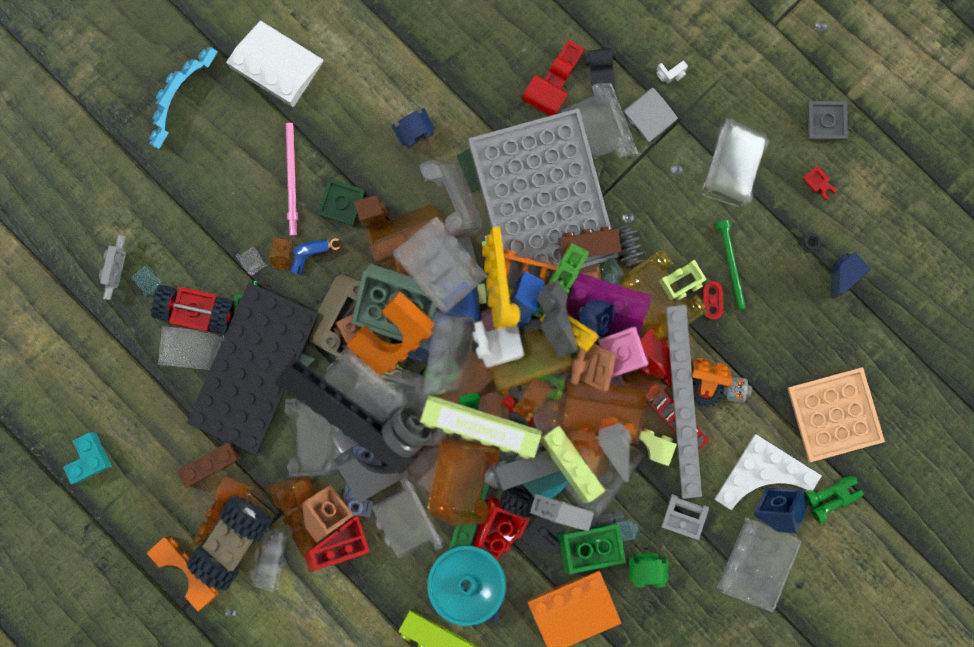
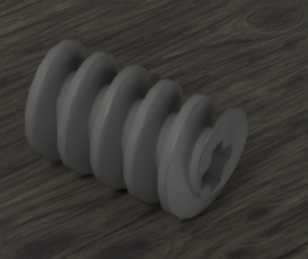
[617,225,645,267]

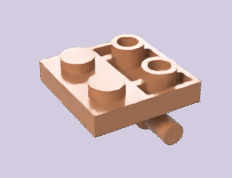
[571,344,616,392]

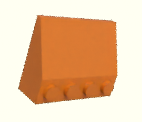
[527,569,622,647]

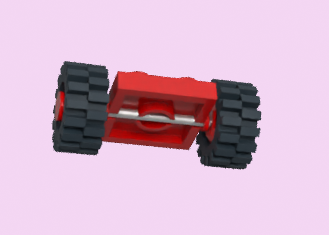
[151,285,234,334]

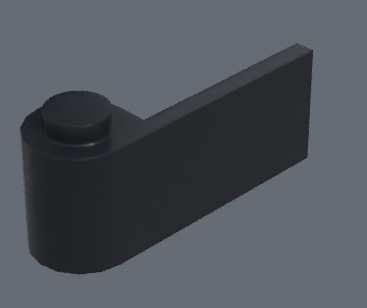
[585,48,618,108]

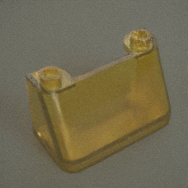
[489,328,573,395]

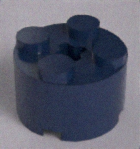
[391,108,436,148]

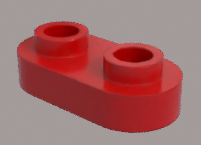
[702,281,723,320]

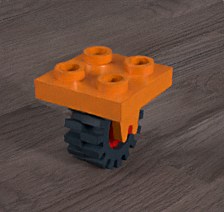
[691,358,732,407]

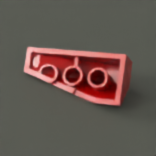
[473,497,531,561]

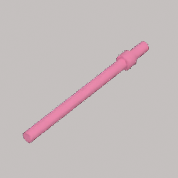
[286,123,298,236]

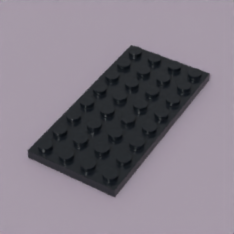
[187,282,319,455]

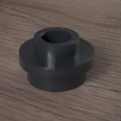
[802,233,821,252]

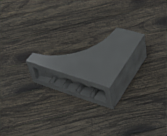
[334,450,410,503]

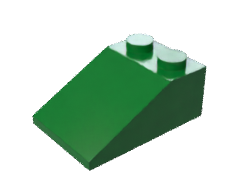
[558,524,626,574]

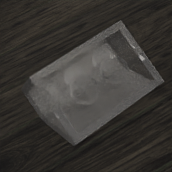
[251,527,289,592]

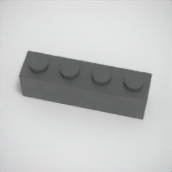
[492,447,561,491]

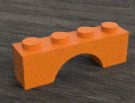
[147,536,219,611]

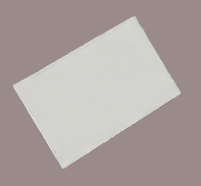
[331,430,358,453]

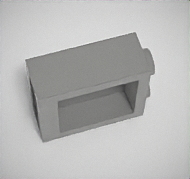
[530,494,594,531]

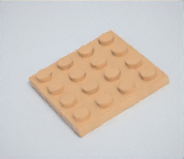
[787,367,885,462]

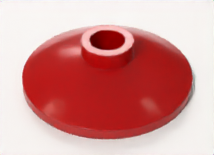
[639,352,666,379]

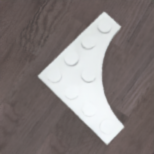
[714,434,821,510]

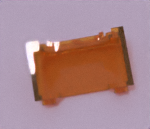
[428,439,501,526]

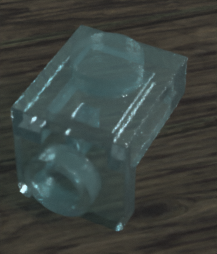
[601,257,624,285]
[131,264,161,297]
[608,519,639,542]

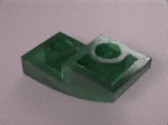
[457,149,481,192]

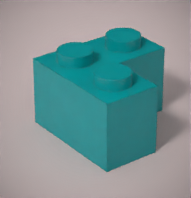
[63,432,112,485]

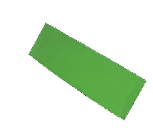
[533,243,589,318]

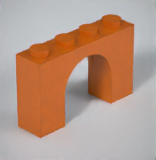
[347,292,435,376]

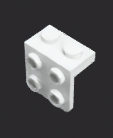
[473,321,524,368]

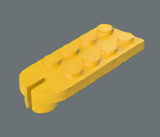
[482,227,520,329]

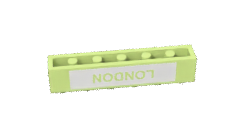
[420,395,542,458]

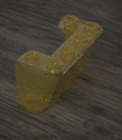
[617,249,708,342]

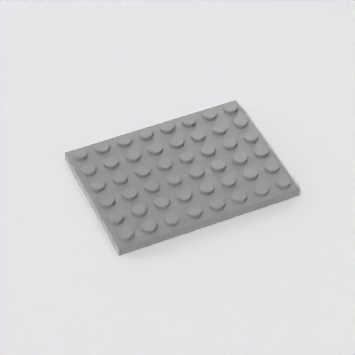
[467,108,619,289]

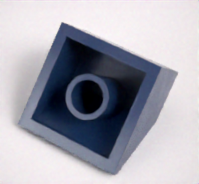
[830,252,871,299]
[754,488,808,533]

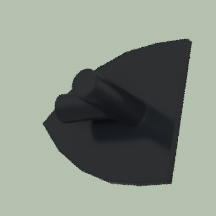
[521,516,564,553]

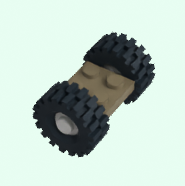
[186,496,272,591]

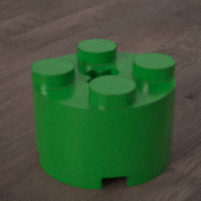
[629,553,668,587]

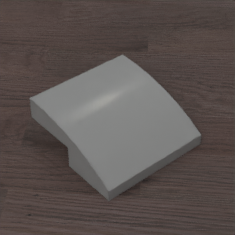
[623,88,678,142]

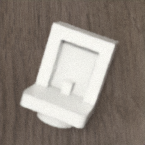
[656,60,688,84]

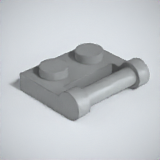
[661,494,709,540]

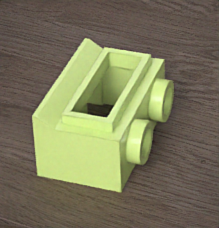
[658,260,707,301]

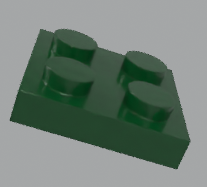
[317,178,365,227]

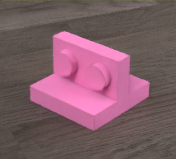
[598,327,648,377]

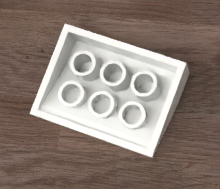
[226,21,324,107]

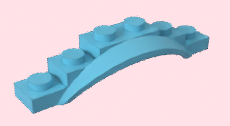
[149,47,218,149]

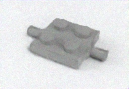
[99,235,126,300]

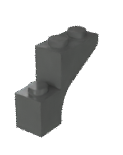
[536,280,578,358]

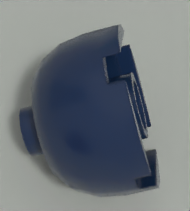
[578,299,615,340]

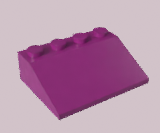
[566,273,651,337]

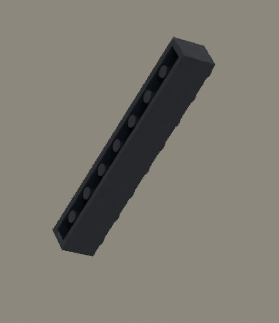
[275,357,417,474]

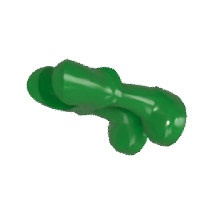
[804,476,864,525]

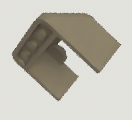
[308,274,361,365]

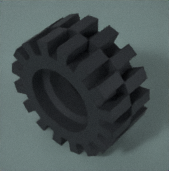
[499,487,534,518]

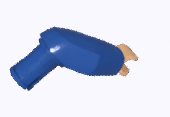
[290,238,341,275]

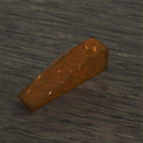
[191,475,252,547]

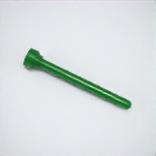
[715,219,746,310]

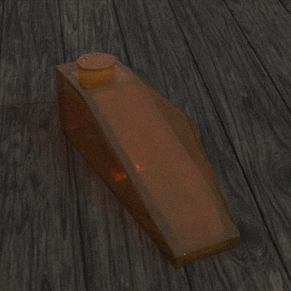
[268,476,317,557]

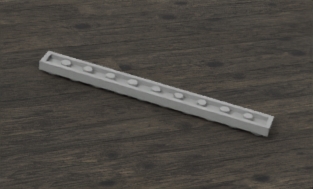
[666,305,702,499]

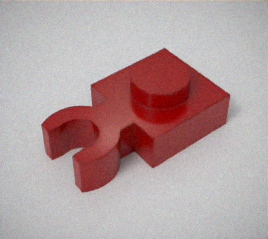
[802,165,837,200]

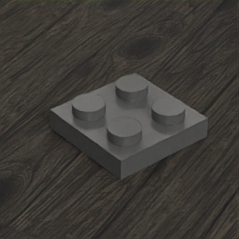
[807,101,848,140]

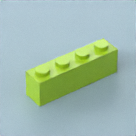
[398,609,479,647]

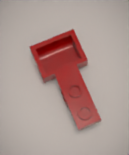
[521,39,584,116]

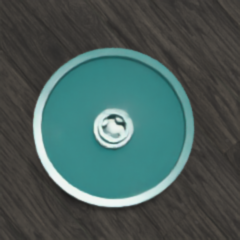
[427,546,506,626]

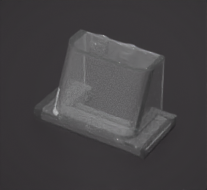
[562,83,638,160]
[372,476,444,558]

